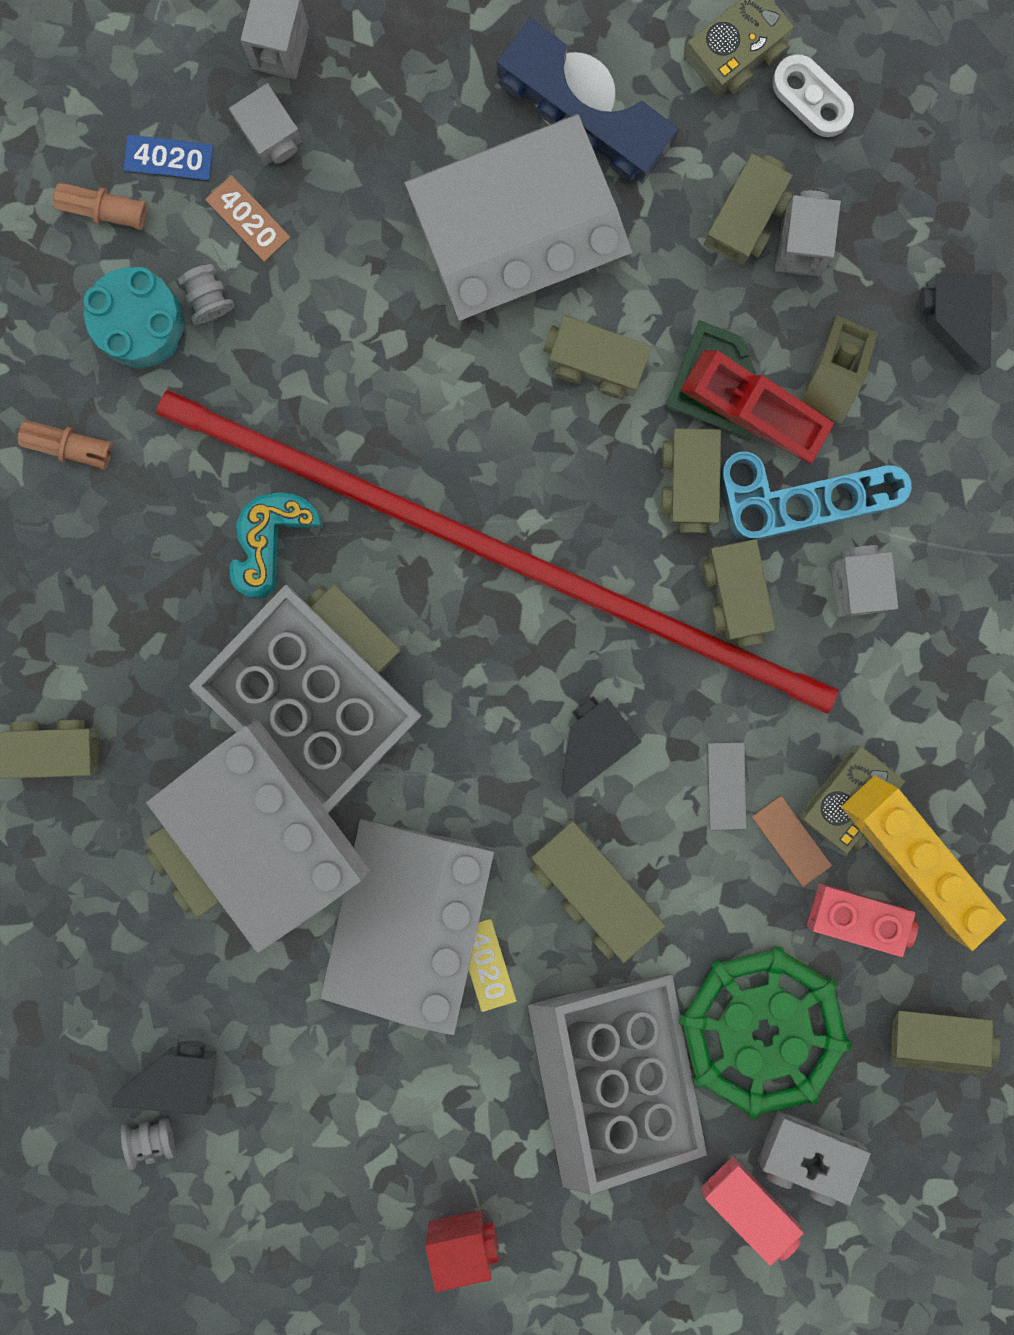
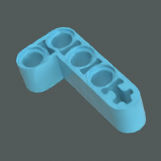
[720,451,912,541]

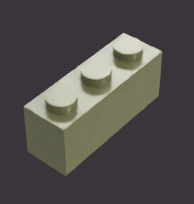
[530,818,666,963]

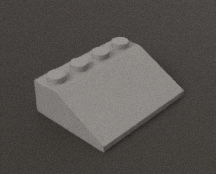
[404,114,632,321]
[189,584,422,813]
[146,719,370,953]
[321,819,494,1036]
[528,974,707,1194]

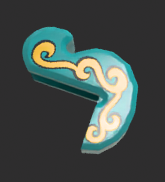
[229,492,324,599]

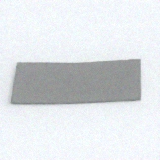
[708,742,747,830]

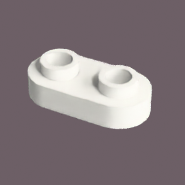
[772,54,854,137]

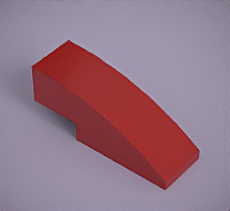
[680,350,834,463]

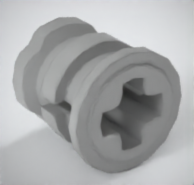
[176,264,235,325]
[121,1118,176,1171]

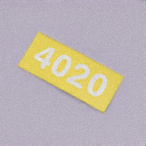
[469,919,517,1012]

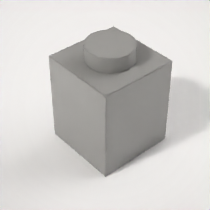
[229,83,303,166]

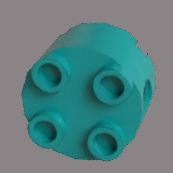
[83,267,185,369]

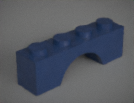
[497,18,679,184]

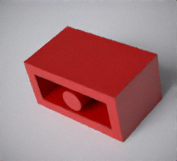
[425,1210,499,1293]

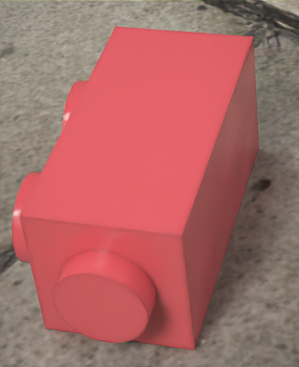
[806,882,918,957]
[700,1156,804,1266]

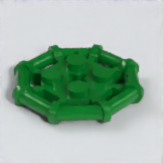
[679,946,852,1119]

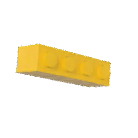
[841,775,1006,952]

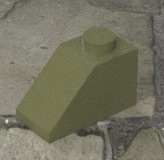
[801,315,878,424]

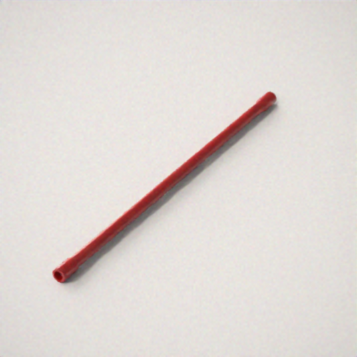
[156,390,839,714]

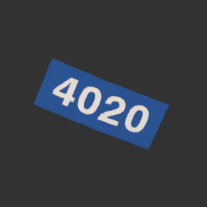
[123,135,213,180]

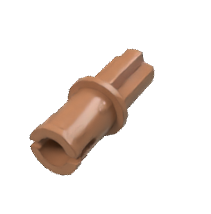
[53,183,147,230]
[17,420,113,470]

